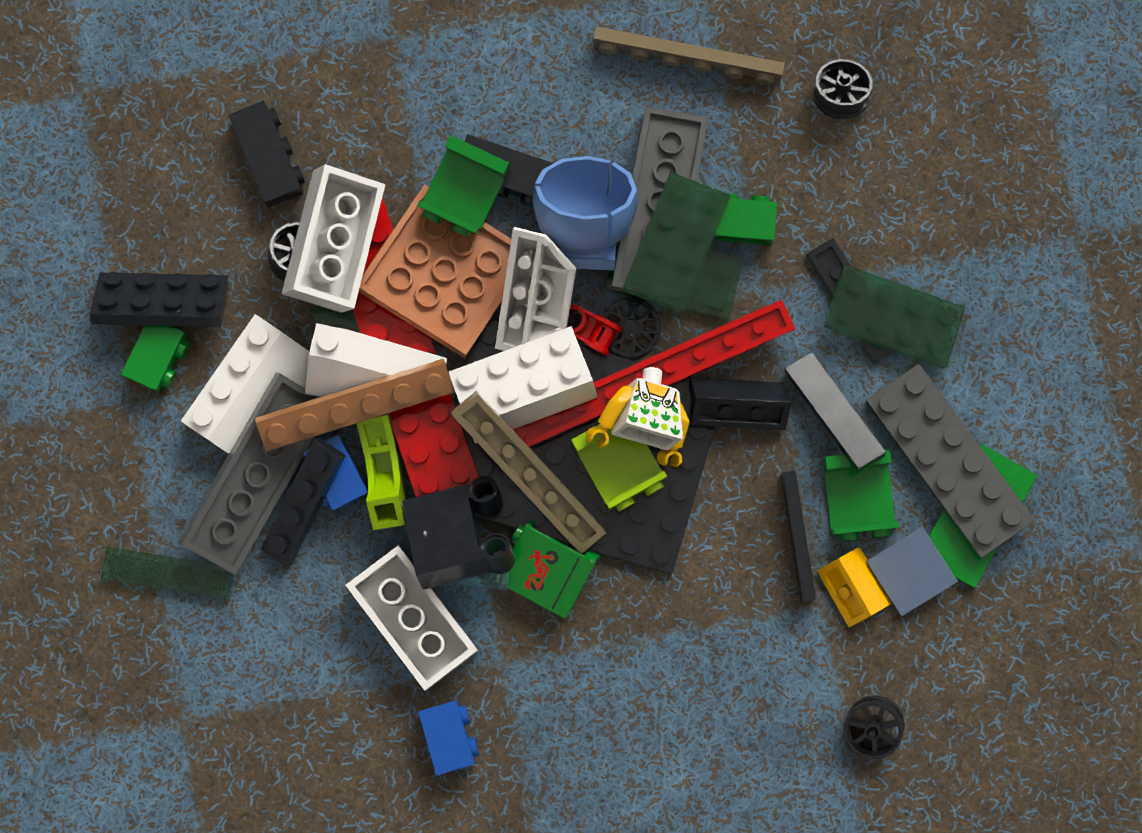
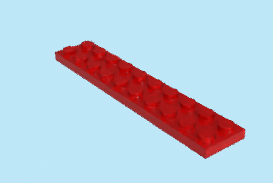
[353,197,478,497]

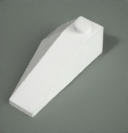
[305,323,447,397]

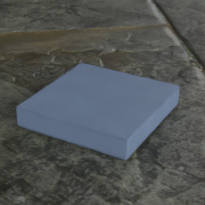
[867,526,958,616]

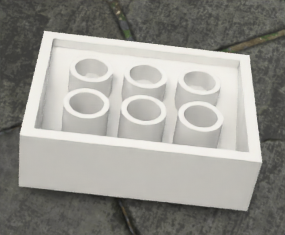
[181,314,309,454]

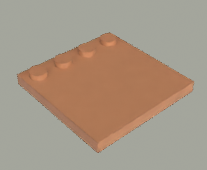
[359,184,511,359]

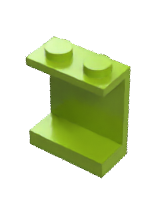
[571,424,667,512]

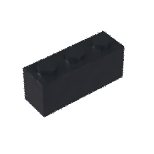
[228,100,306,208]
[465,134,554,208]

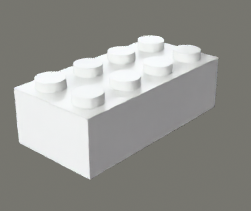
[282,164,385,313]
[449,326,598,443]
[346,545,479,691]

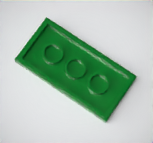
[929,444,1038,589]

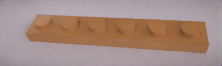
[255,358,454,451]

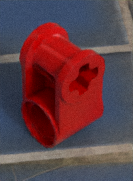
[567,304,622,356]

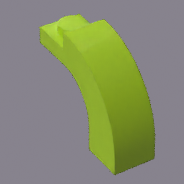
[356,413,406,530]

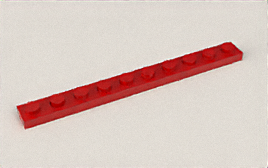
[513,300,795,448]

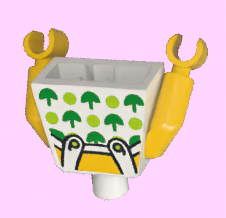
[585,367,689,467]

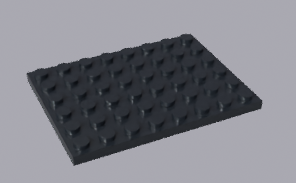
[453,319,716,575]

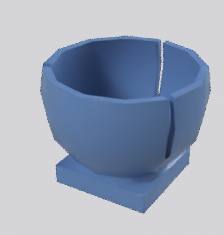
[532,156,639,270]

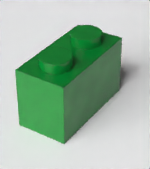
[708,193,777,246]
[121,325,190,394]

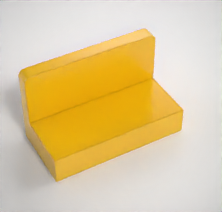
[817,547,891,627]

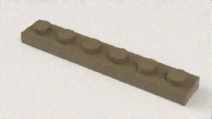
[593,26,785,85]
[451,390,606,554]

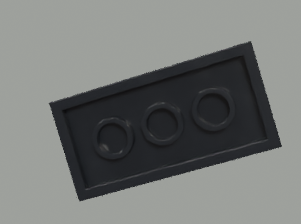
[89,272,229,327]

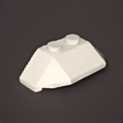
[495,227,576,351]

